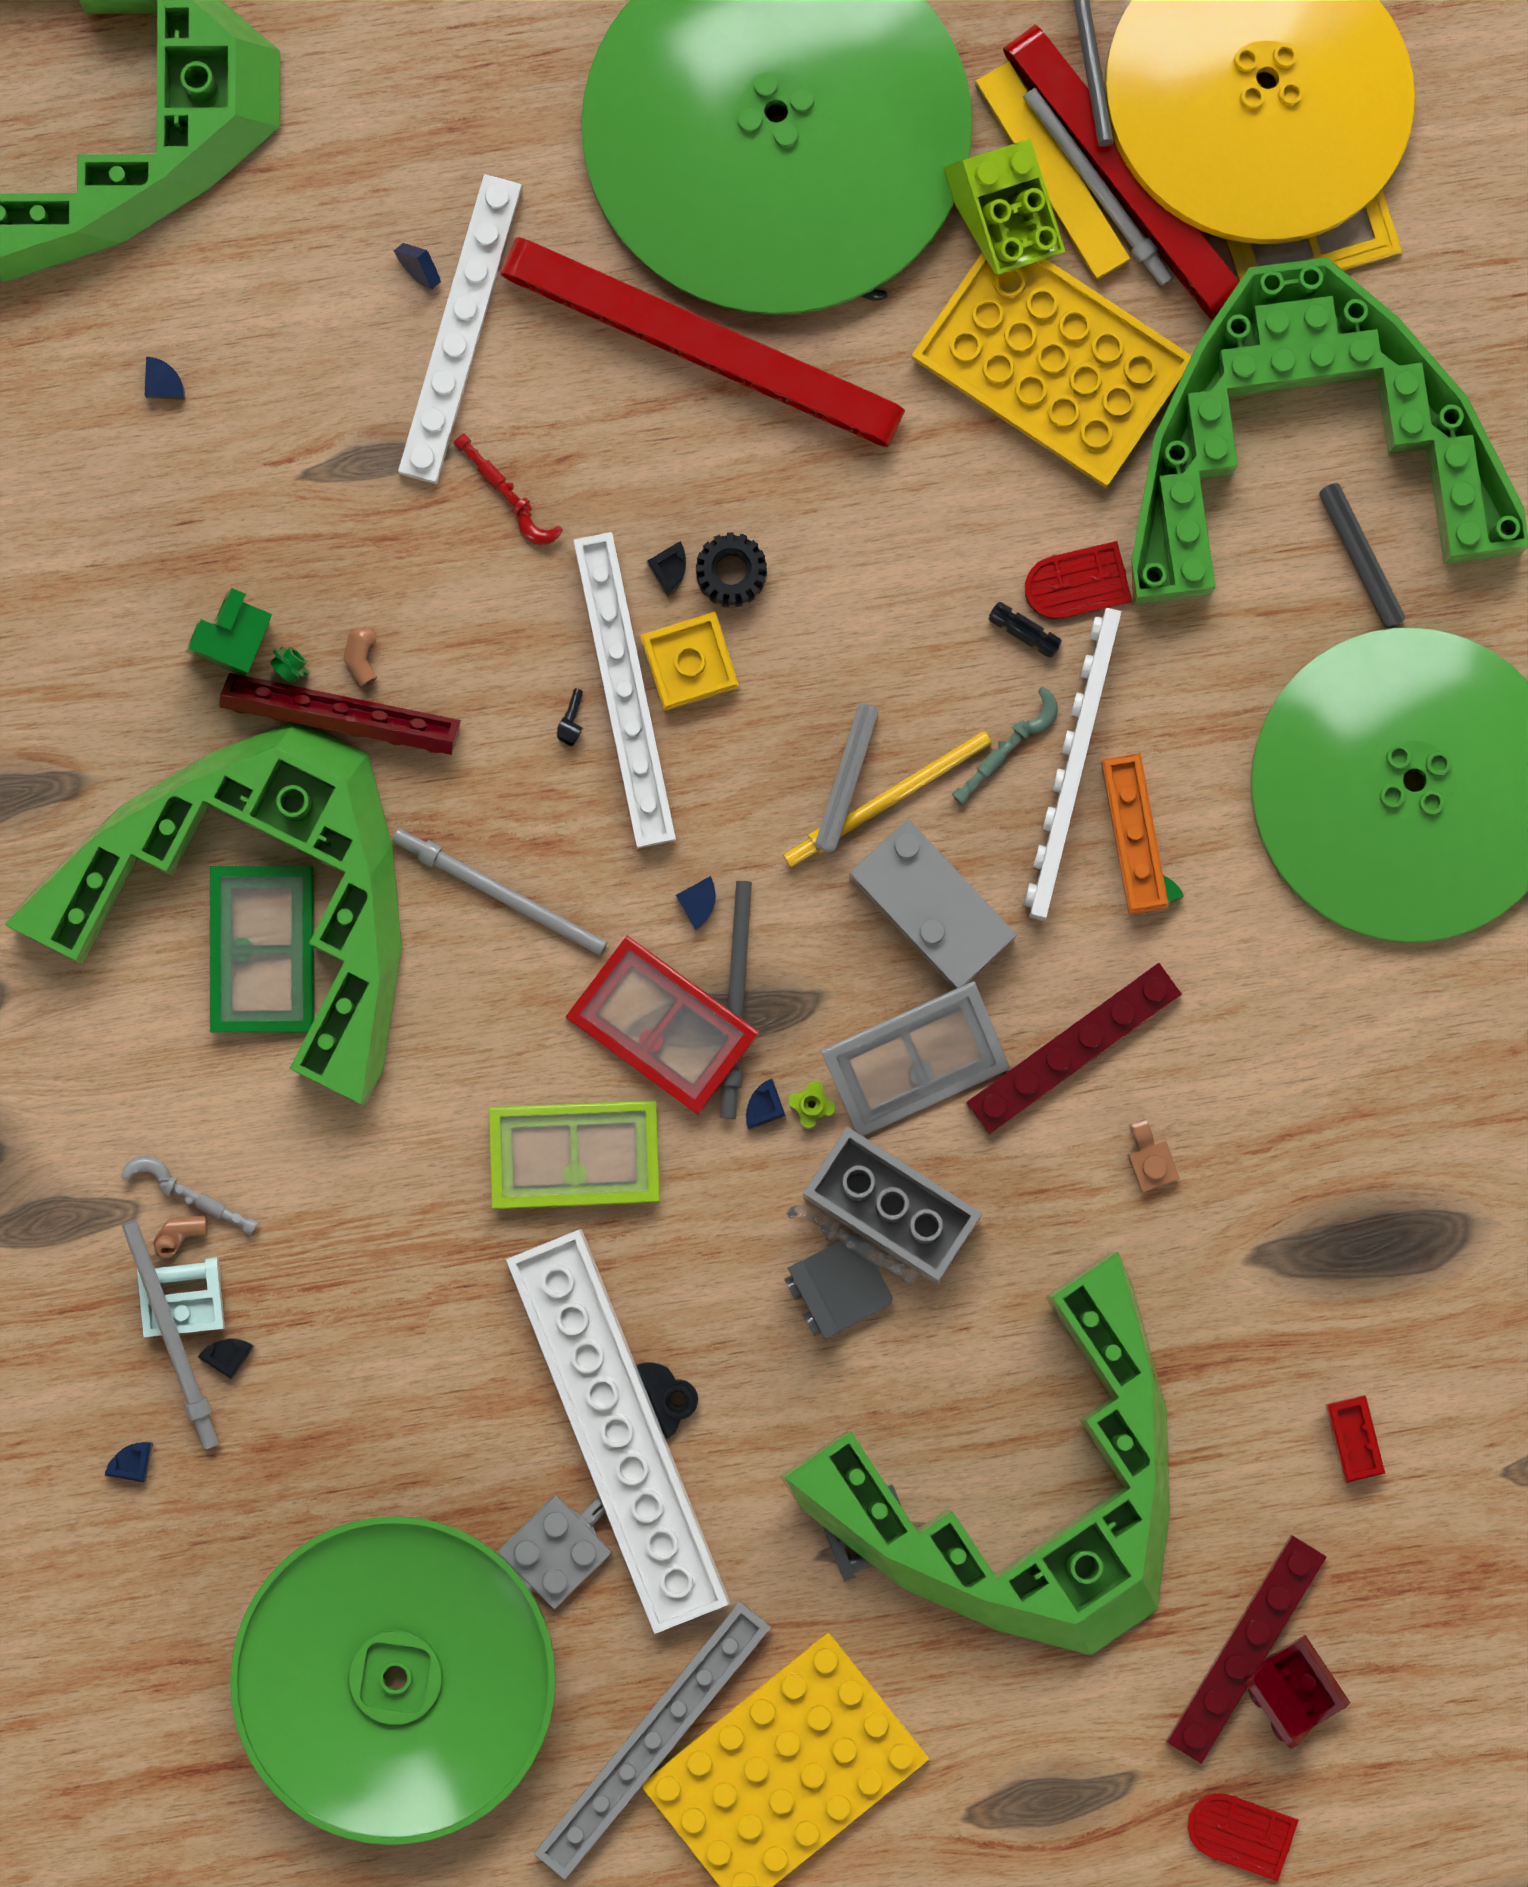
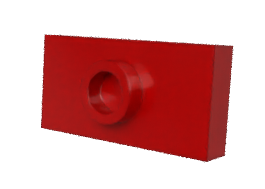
[1325,1395,1385,1483]

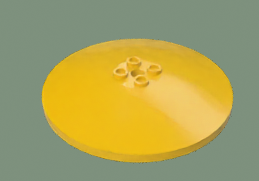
[1104,0,1415,244]

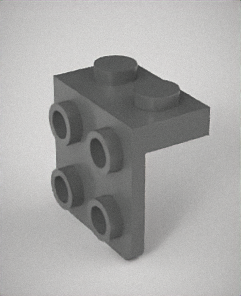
[784,1234,893,1340]

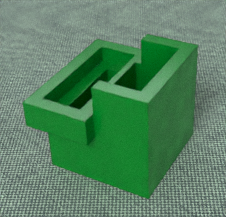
[185,588,272,676]

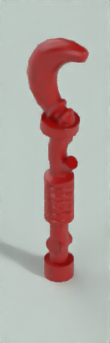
[453,433,563,545]

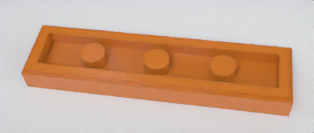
[1101,753,1169,915]

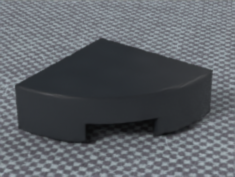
[647,541,686,596]
[198,1339,254,1379]

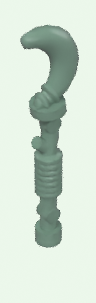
[952,687,1058,805]

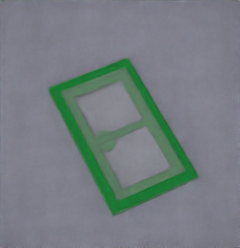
[210,866,314,1033]

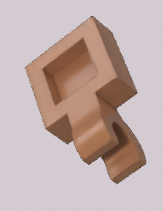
[1128,1119,1180,1192]

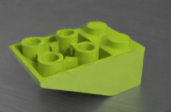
[943,138,1065,275]

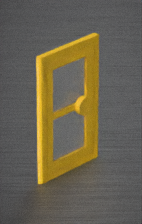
[1225,190,1402,282]

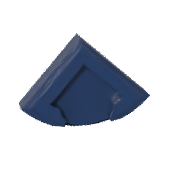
[393,243,441,290]
[144,357,185,399]
[676,876,716,931]
[746,1079,786,1130]
[105,1442,153,1482]

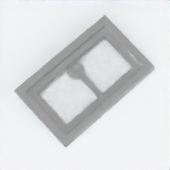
[821,981,1010,1136]

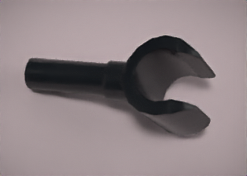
[557,688,583,747]

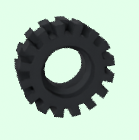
[696,532,767,608]

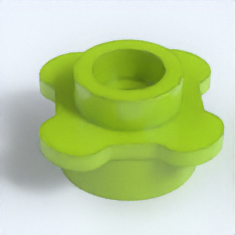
[788,1081,835,1128]

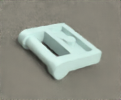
[137,1257,225,1338]

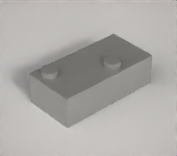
[849,819,1017,990]
[803,1127,982,1285]

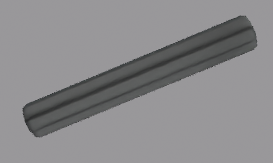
[1319,483,1405,629]

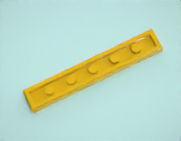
[975,61,1130,281]

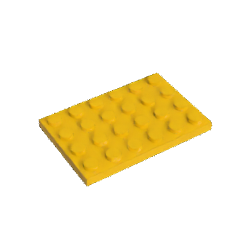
[911,253,1192,489]
[641,1631,929,1887]

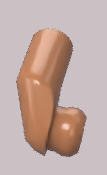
[344,626,378,688]
[153,1216,208,1259]

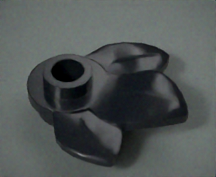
[636,1362,698,1439]

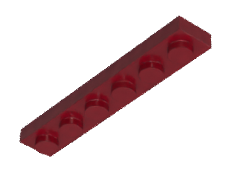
[219,673,461,755]
[966,963,1182,1134]
[1166,1535,1327,1764]

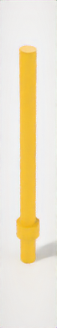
[783,731,992,868]

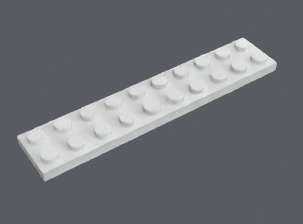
[506,1229,730,1634]

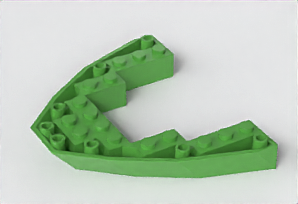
[0,0,280,282]
[1131,257,1528,605]
[4,722,402,1107]
[780,1252,1170,1655]

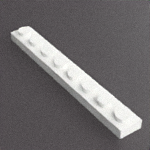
[398,174,522,485]
[574,532,676,849]
[1024,608,1122,921]

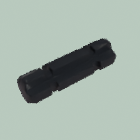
[988,602,1062,658]

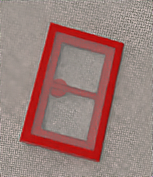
[565,935,760,1115]

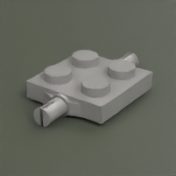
[498,1494,612,1609]

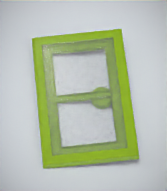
[489,1100,660,1210]

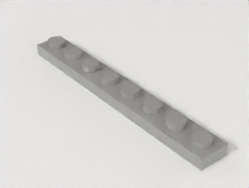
[534,1601,771,1880]

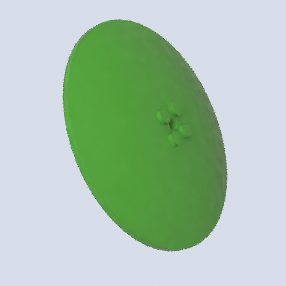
[581,0,972,316]

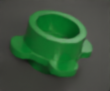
[270,647,310,683]

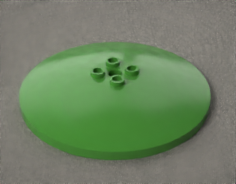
[1250,628,1528,943]
[230,1516,556,1845]

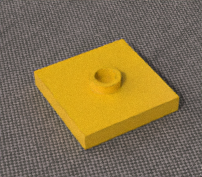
[640,611,739,711]

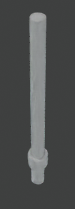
[1023,87,1174,287]
[392,828,607,956]
[121,1219,219,1449]

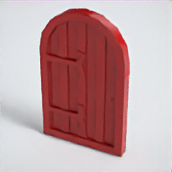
[1025,541,1132,619]
[1187,1793,1299,1882]

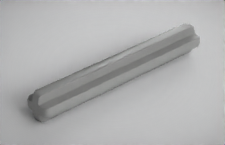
[815,704,878,853]

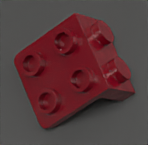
[1247,1635,1351,1749]

